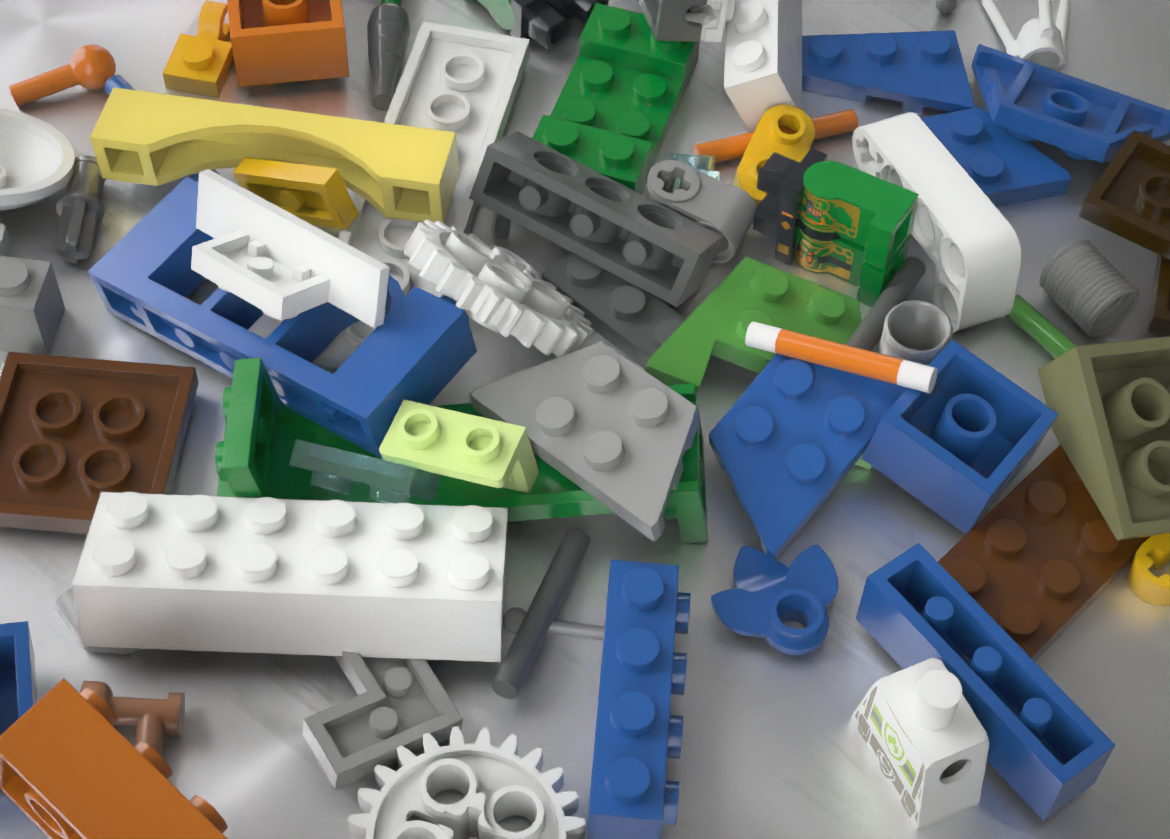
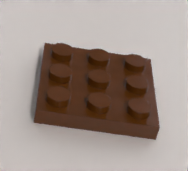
[0,352,199,534]

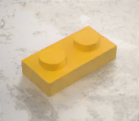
[232,157,359,230]

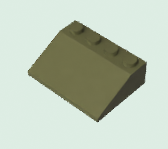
[1038,336,1170,541]

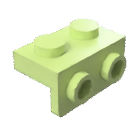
[379,400,539,494]

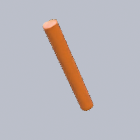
[693,109,858,167]

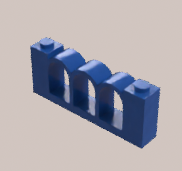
[87,177,477,458]

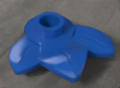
[710,545,839,655]

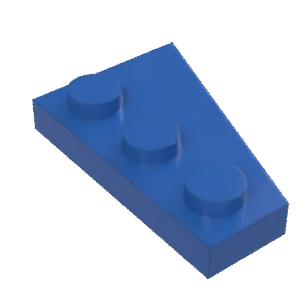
[802,30,975,114]

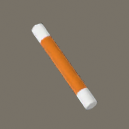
[745,321,937,393]

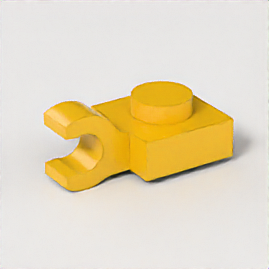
[162,0,234,98]

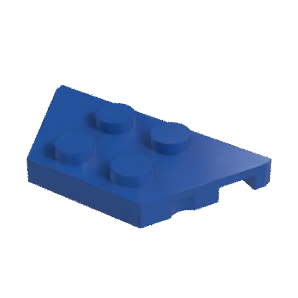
[971,44,1170,163]
[921,107,1072,207]
[709,354,907,560]

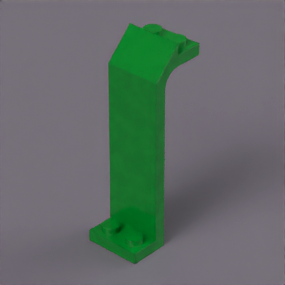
[215,357,708,544]

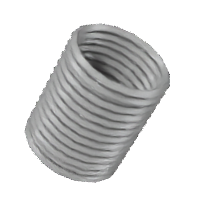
[1039,240,1139,337]
[878,300,953,366]

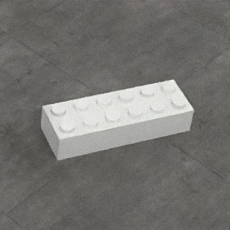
[72,492,508,662]

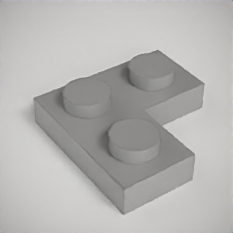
[302,651,463,790]

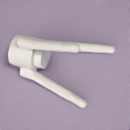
[981,0,1071,71]

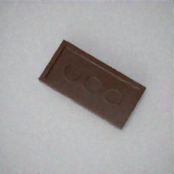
[938,444,1151,662]

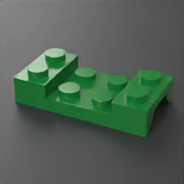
[532,3,700,195]

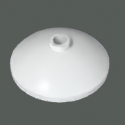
[0,108,75,211]

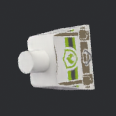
[851,658,990,831]

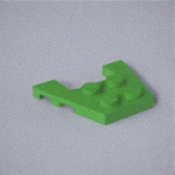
[644,256,872,470]

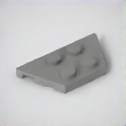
[469,341,700,542]

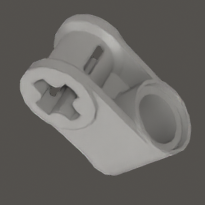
[646,160,757,263]

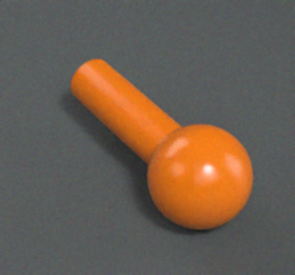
[9,44,116,107]

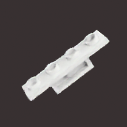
[191,169,390,328]

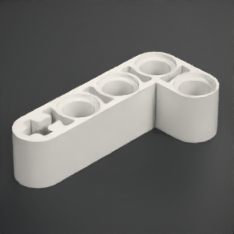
[852,112,1022,333]

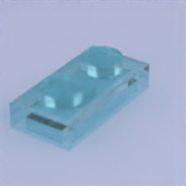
[289,439,440,504]

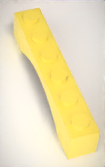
[90,87,460,224]

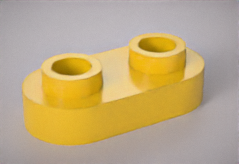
[733,105,815,208]

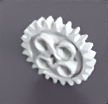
[404,219,593,357]
[348,726,586,839]

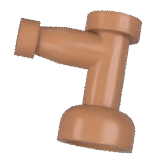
[80,681,185,755]

